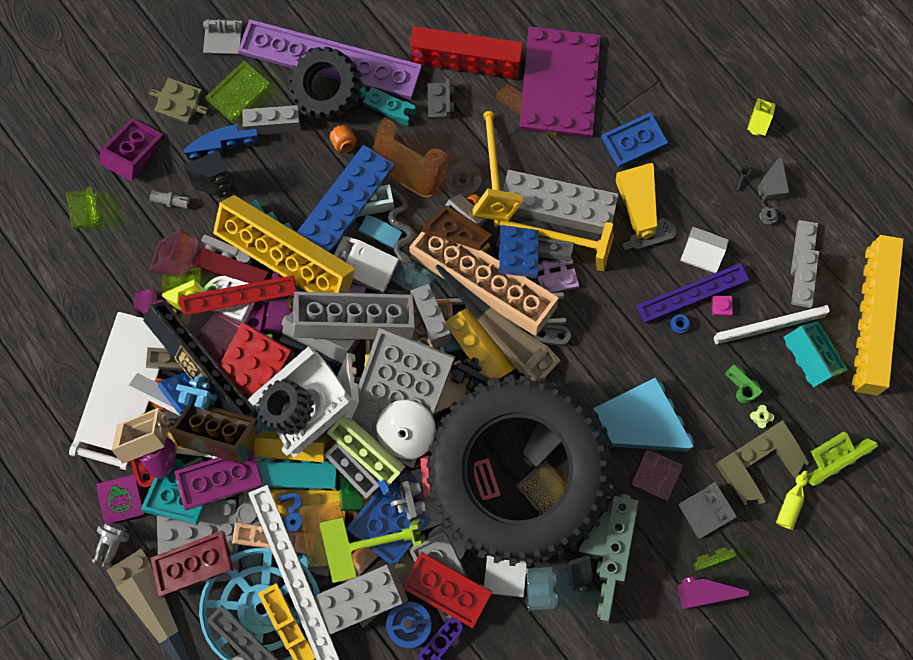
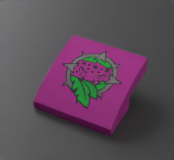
[96,474,145,523]

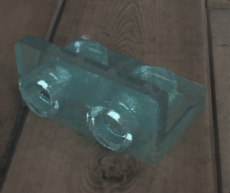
[391,257,436,292]

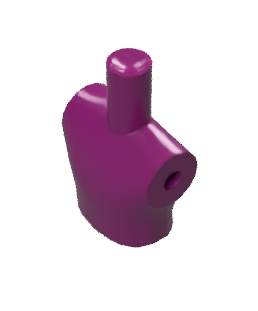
[133,289,169,314]

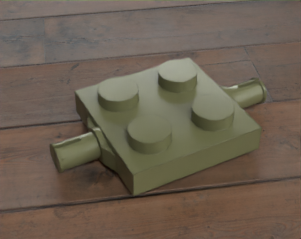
[149,78,209,124]

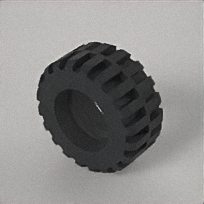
[289,47,363,121]

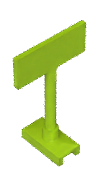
[319,517,425,583]

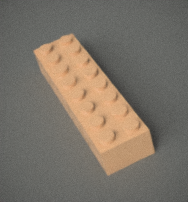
[409,232,559,336]

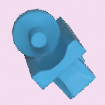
[176,375,217,410]

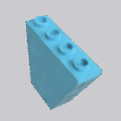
[592,378,694,452]

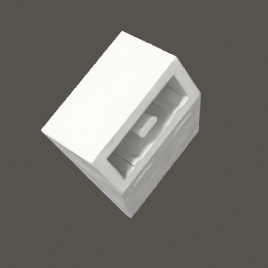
[334,236,399,293]

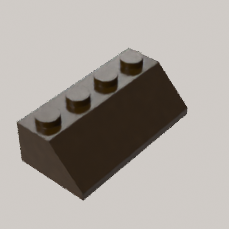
[170,401,258,465]

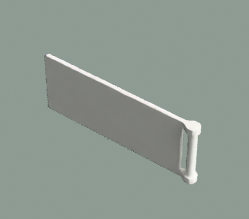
[69,312,165,470]

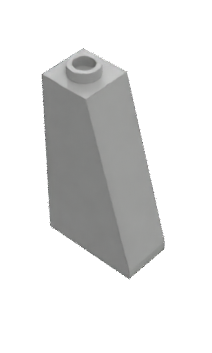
[282,311,361,364]

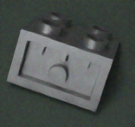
[678,482,737,539]

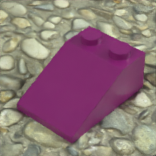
[100,118,163,181]
[677,576,749,610]

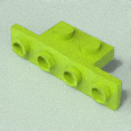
[807,432,878,486]

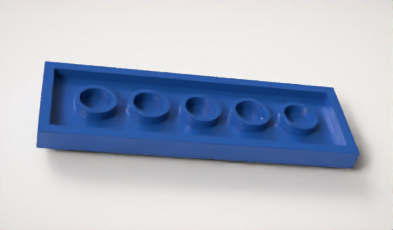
[296,145,394,253]

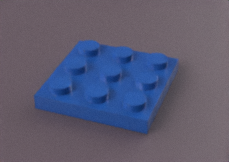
[346,487,431,566]

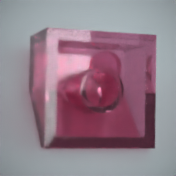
[148,229,198,276]
[197,311,241,363]

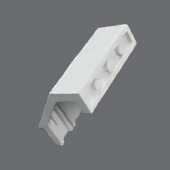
[248,345,355,458]

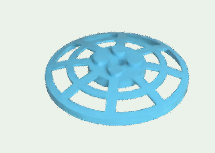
[199,548,320,660]

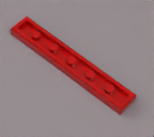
[179,275,298,316]

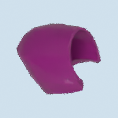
[139,437,177,479]

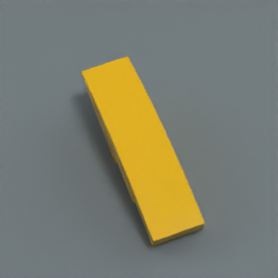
[258,584,316,660]

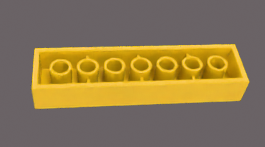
[213,195,356,293]
[852,235,903,396]

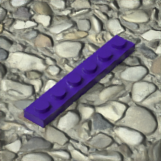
[636,263,749,324]

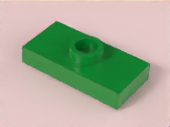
[338,471,362,511]

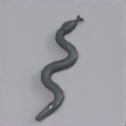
[388,187,415,269]

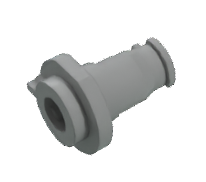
[92,522,129,568]

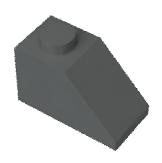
[758,158,789,202]

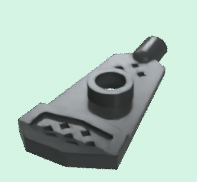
[622,218,677,251]

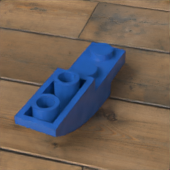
[184,124,260,161]

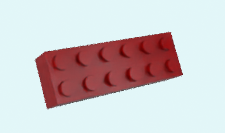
[410,26,523,79]

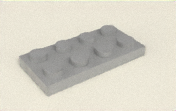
[408,530,468,622]

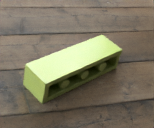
[327,415,406,485]

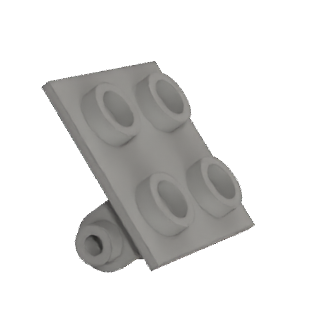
[203,19,242,54]

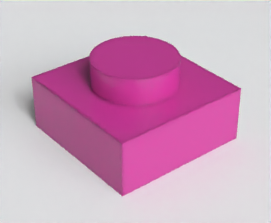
[712,296,733,316]

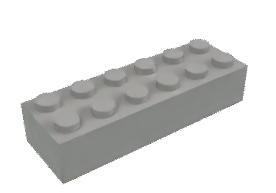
[503,170,618,234]
[293,292,415,340]

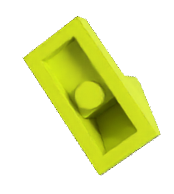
[162,280,205,311]

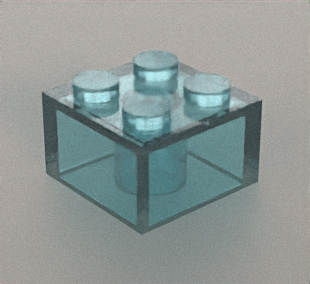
[526,567,558,612]

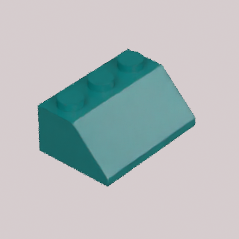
[783,321,848,387]

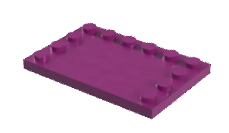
[519,26,600,138]

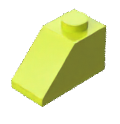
[747,98,775,136]

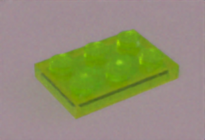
[205,61,270,123]

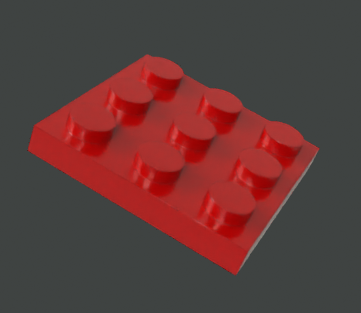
[219,322,293,396]

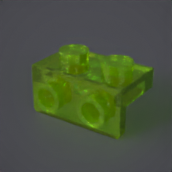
[66,186,100,229]

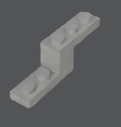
[791,220,819,308]

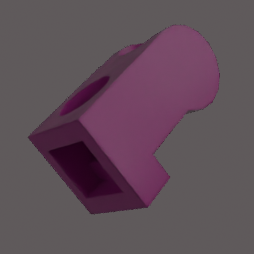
[245,302,267,333]

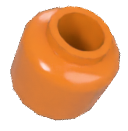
[330,125,357,153]

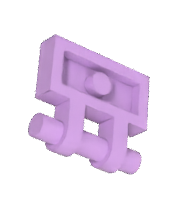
[537,258,579,293]

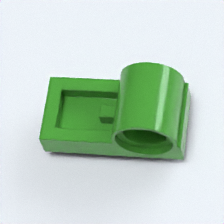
[725,364,763,404]

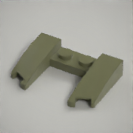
[715,420,809,506]

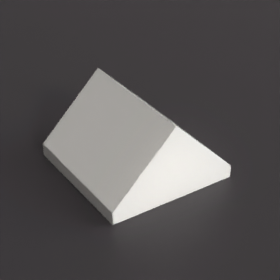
[680,227,728,273]

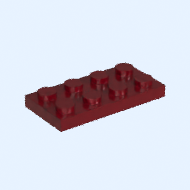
[150,531,234,597]

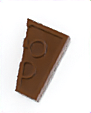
[422,205,492,251]

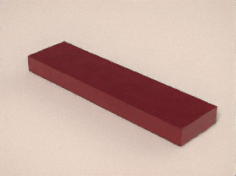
[194,248,270,283]

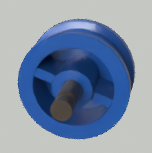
[386,602,432,648]

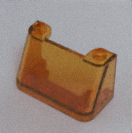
[372,117,449,197]

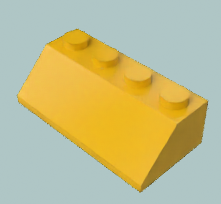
[445,308,516,386]

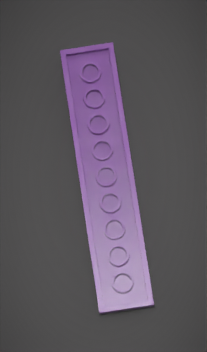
[238,19,422,100]

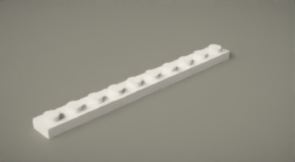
[248,485,340,660]

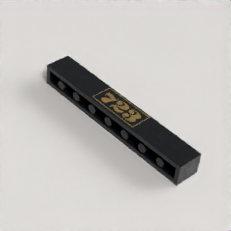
[143,300,258,418]

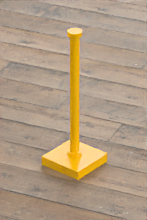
[473,111,523,222]
[494,220,614,272]

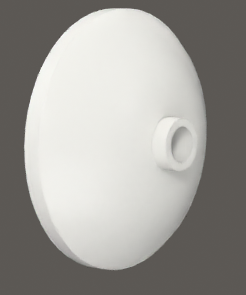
[376,400,436,459]

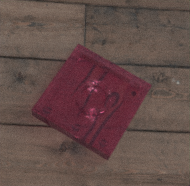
[631,449,683,502]

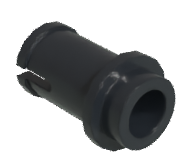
[384,286,409,295]

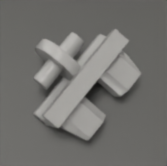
[391,481,426,520]

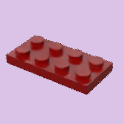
[403,551,493,628]

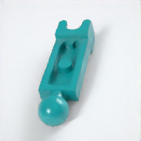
[357,86,416,126]

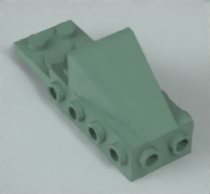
[579,494,638,624]

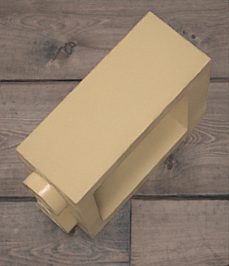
[112,408,169,464]

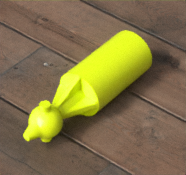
[776,471,808,530]

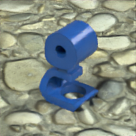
[278,493,303,533]

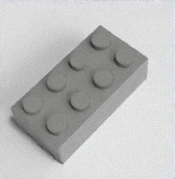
[314,562,408,635]

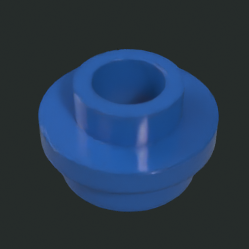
[671,314,690,334]

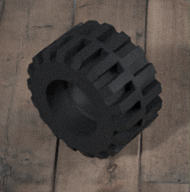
[257,379,314,435]

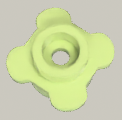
[750,405,774,428]

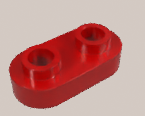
[130,457,155,487]

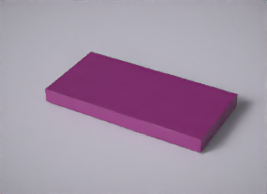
[174,450,264,511]

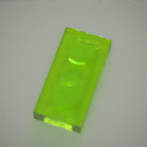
[693,547,736,572]

